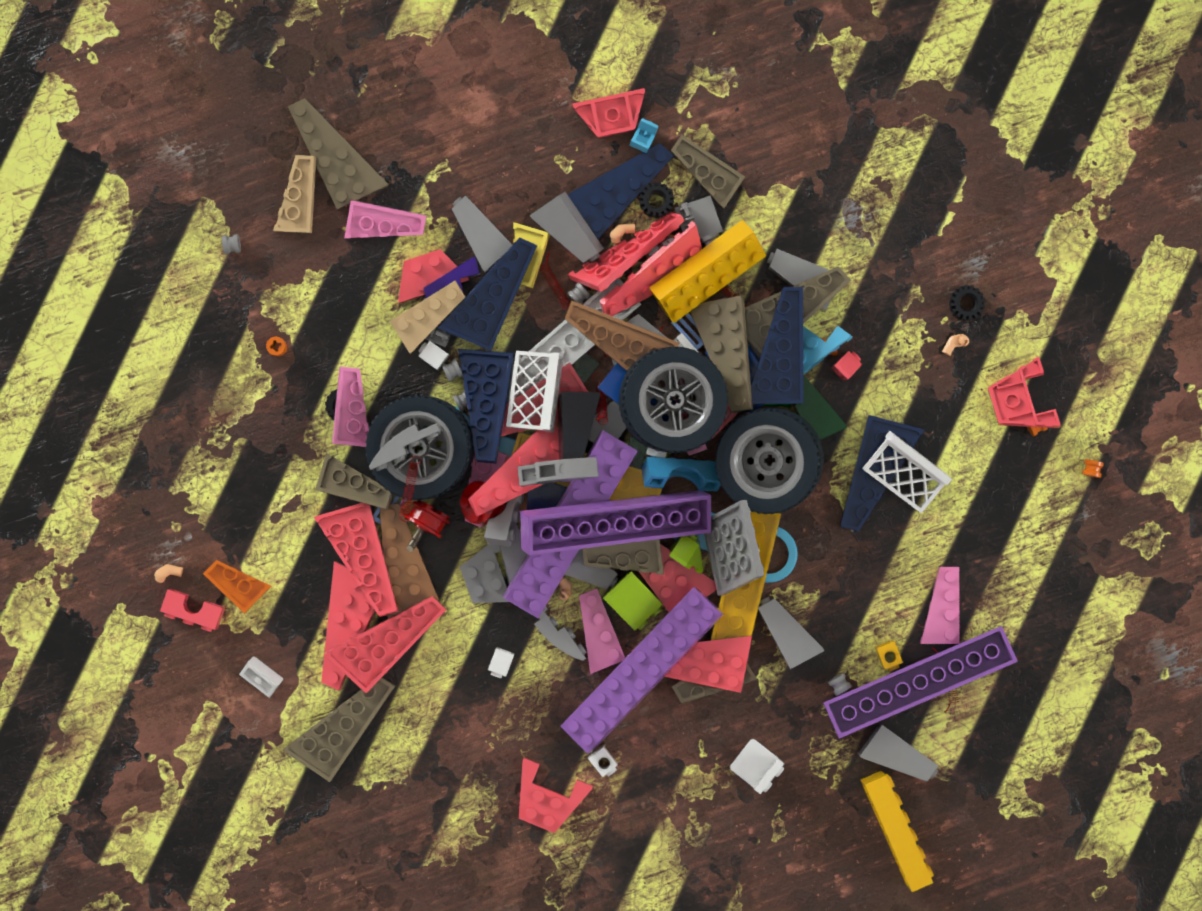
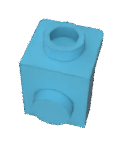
[629,118,659,153]

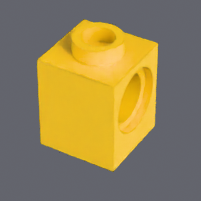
[875,640,903,671]

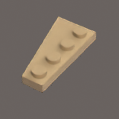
[273,155,316,233]
[390,280,466,354]

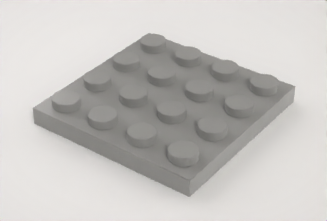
[704,500,764,596]

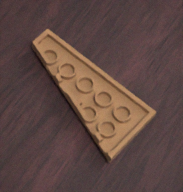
[565,301,680,388]
[380,503,446,619]

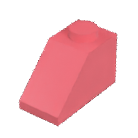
[831,351,862,382]

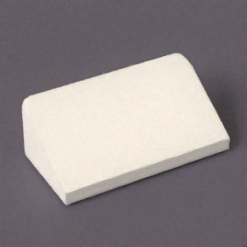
[239,656,283,698]

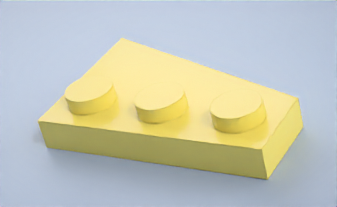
[513,222,550,288]

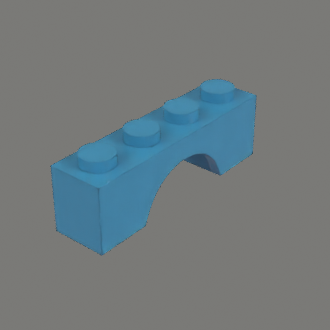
[641,457,721,492]

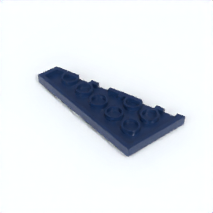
[567,143,674,239]
[458,349,515,464]

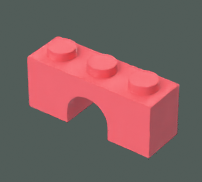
[160,589,225,632]

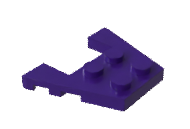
[423,257,479,326]

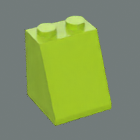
[603,570,663,631]

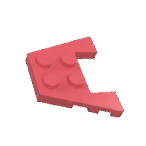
[988,357,1061,428]
[519,757,593,833]

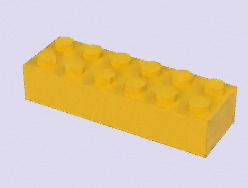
[649,220,766,323]
[860,771,934,892]

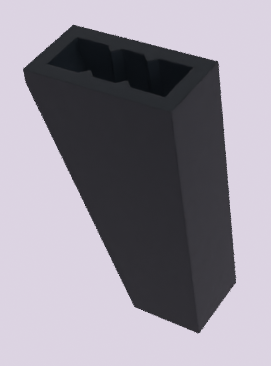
[558,391,600,460]

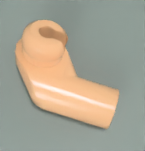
[610,224,635,244]
[942,334,969,356]
[154,564,183,583]
[559,576,572,600]

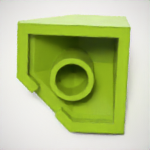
[669,535,704,574]

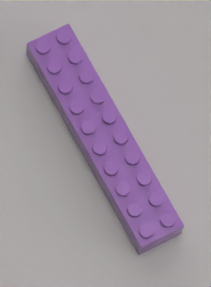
[503,430,638,618]
[520,490,711,555]
[561,587,724,754]
[823,626,1018,739]

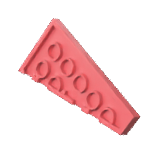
[314,503,399,617]

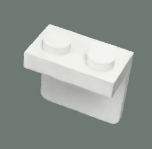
[730,739,784,794]

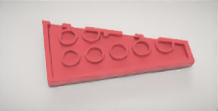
[568,212,684,292]
[600,221,702,316]
[501,362,599,437]
[468,423,559,517]
[639,544,717,612]
[321,561,375,690]
[324,596,446,693]
[632,636,753,693]

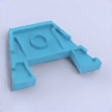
[803,326,853,374]

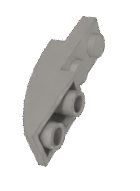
[369,423,441,472]
[517,457,599,487]
[534,606,587,661]

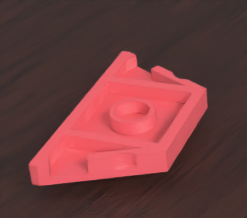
[573,88,645,138]
[398,249,469,303]

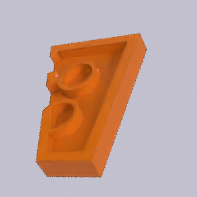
[203,560,272,614]

